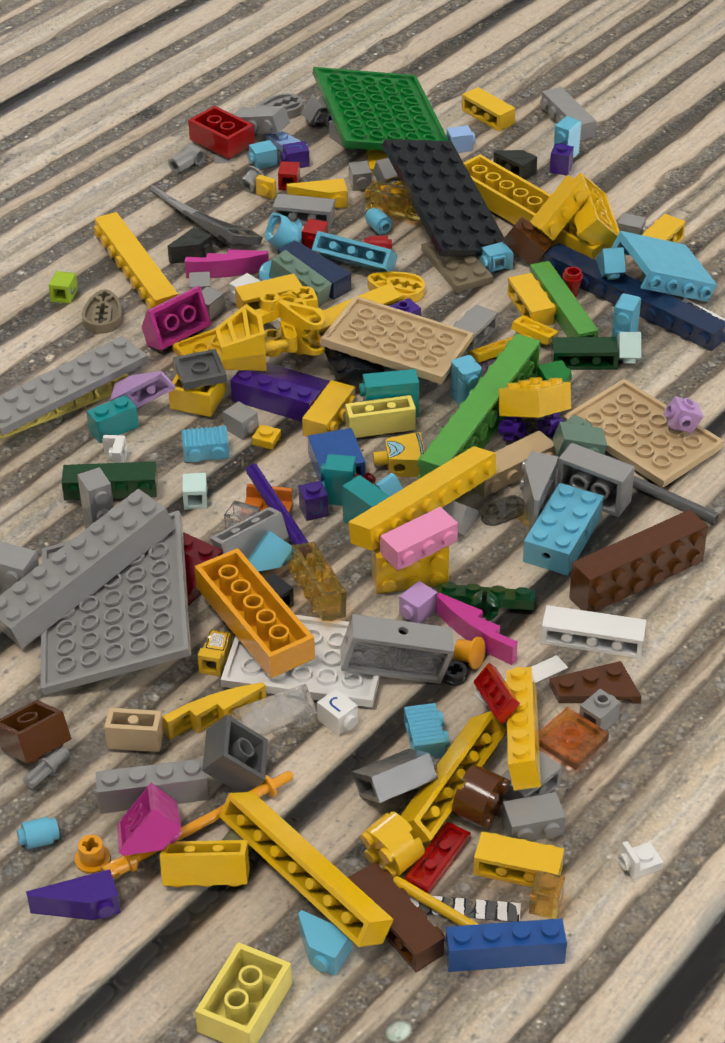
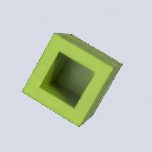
[49,271,78,304]

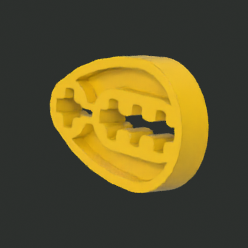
[367,271,425,302]

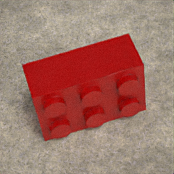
[188,106,255,159]

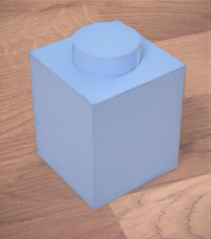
[446,125,475,153]

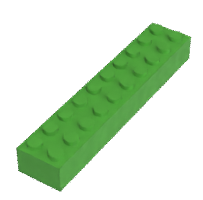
[417,334,541,480]

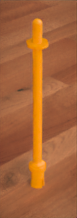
[100,771,294,879]

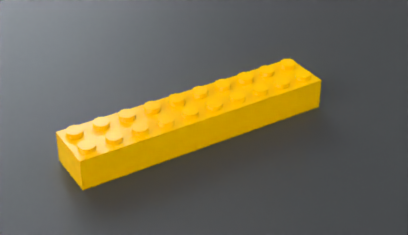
[463,154,613,260]

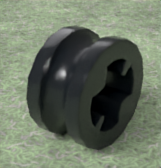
[444,661,467,686]

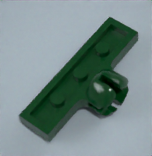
[436,582,535,621]

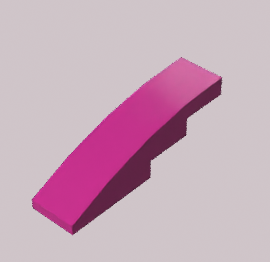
[185,249,269,278]
[436,593,518,665]

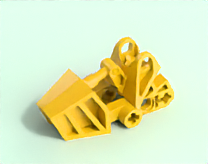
[215,286,325,371]

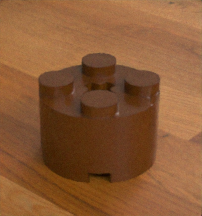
[452,765,511,830]

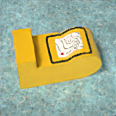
[198,630,232,677]

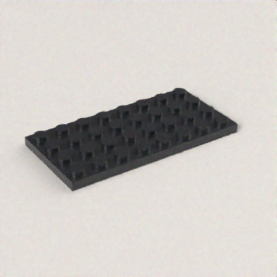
[382,139,511,256]

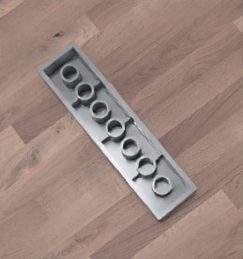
[0,489,175,649]

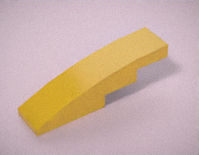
[162,682,267,740]

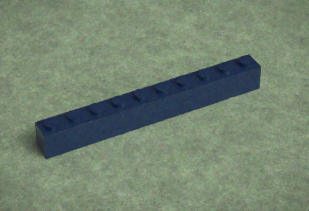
[544,243,725,351]

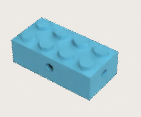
[523,483,604,576]

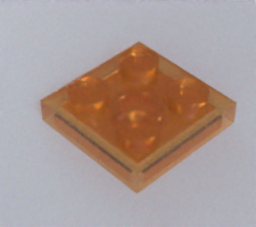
[539,707,609,770]

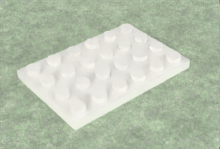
[221,615,381,708]

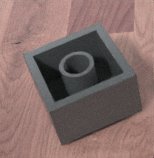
[202,714,268,792]

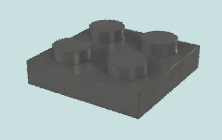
[173,349,227,390]

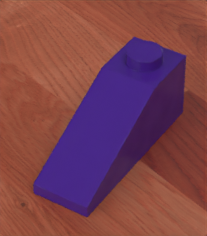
[26,869,121,920]

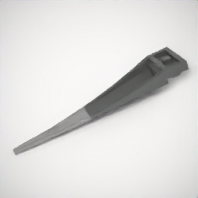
[150,185,263,248]

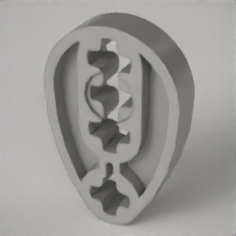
[256,93,303,119]

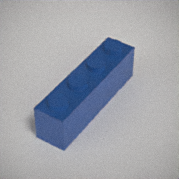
[445,918,567,972]

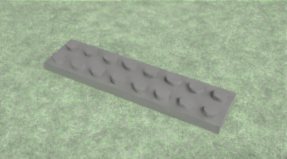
[0,336,148,436]

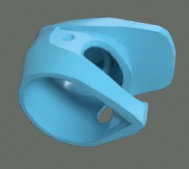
[265,212,302,250]

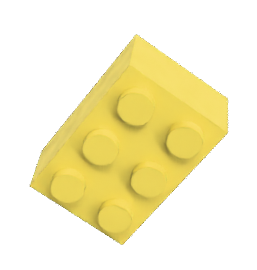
[195,942,292,1043]

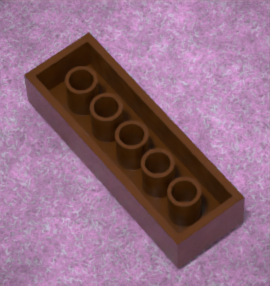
[569,509,708,612]

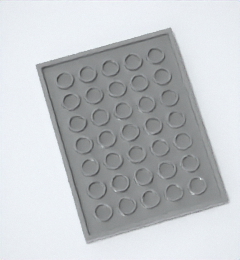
[40,511,191,695]

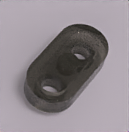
[481,495,525,526]

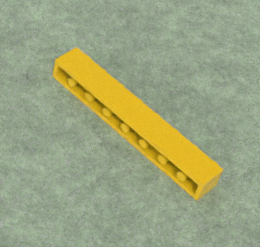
[93,212,178,310]
[348,446,497,551]
[219,792,394,947]

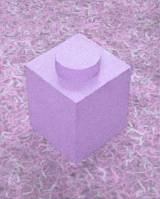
[399,581,438,623]

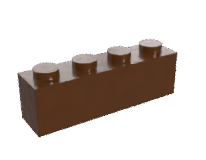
[348,862,445,972]

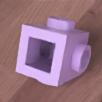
[663,396,704,433]

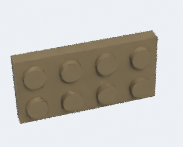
[421,241,493,293]

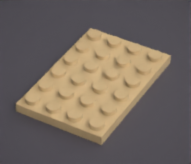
[320,296,474,384]
[563,379,725,488]

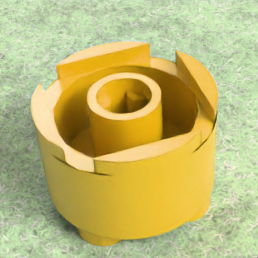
[360,811,425,879]

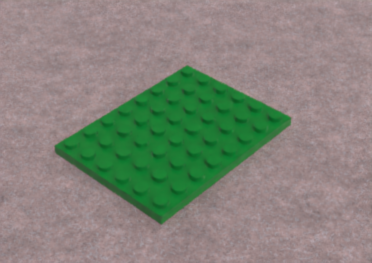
[312,67,449,151]

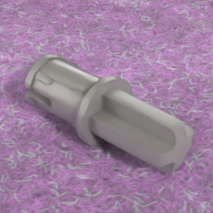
[23,746,70,789]

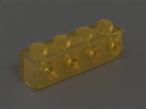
[365,180,421,222]
[288,541,347,621]

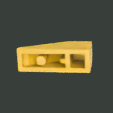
[287,178,348,208]

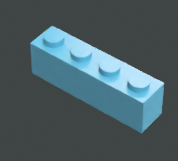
[312,231,398,272]

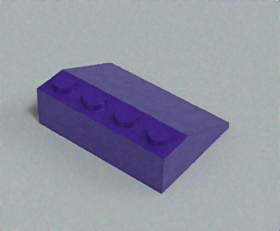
[230,362,330,422]

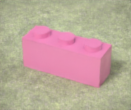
[380,507,458,570]

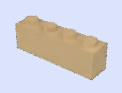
[474,431,556,497]

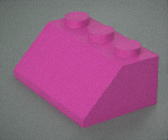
[142,286,211,350]
[117,782,181,856]

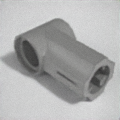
[168,143,207,174]

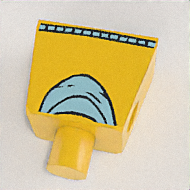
[373,432,425,477]

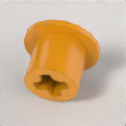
[454,637,485,669]
[74,835,111,874]

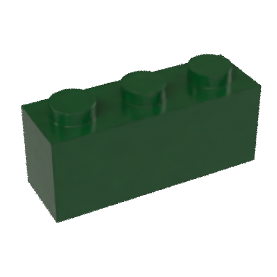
[551,337,619,370]

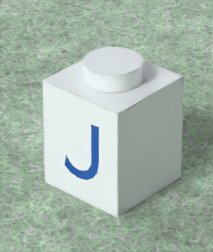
[317,689,358,736]

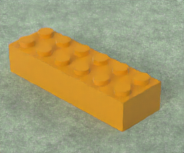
[195,548,315,679]

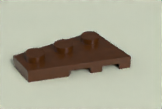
[549,661,642,704]

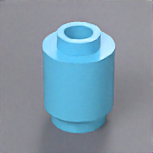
[365,208,393,235]
[17,816,60,850]

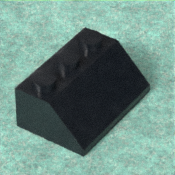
[325,347,385,392]

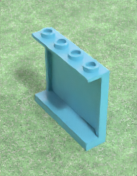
[611,231,717,302]

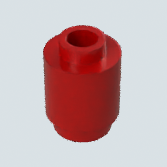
[364,235,392,250]

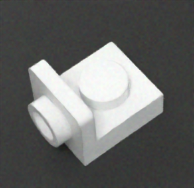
[102,435,128,463]
[618,841,664,880]

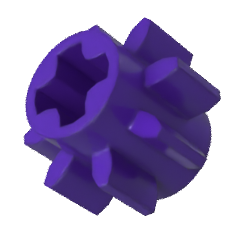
[538,413,565,439]
[499,416,527,443]

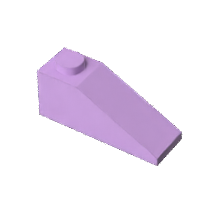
[110,371,176,408]

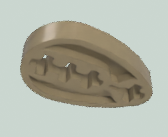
[82,289,122,333]

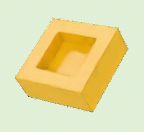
[256,174,277,199]
[252,424,281,450]

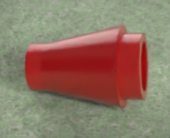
[563,266,583,298]

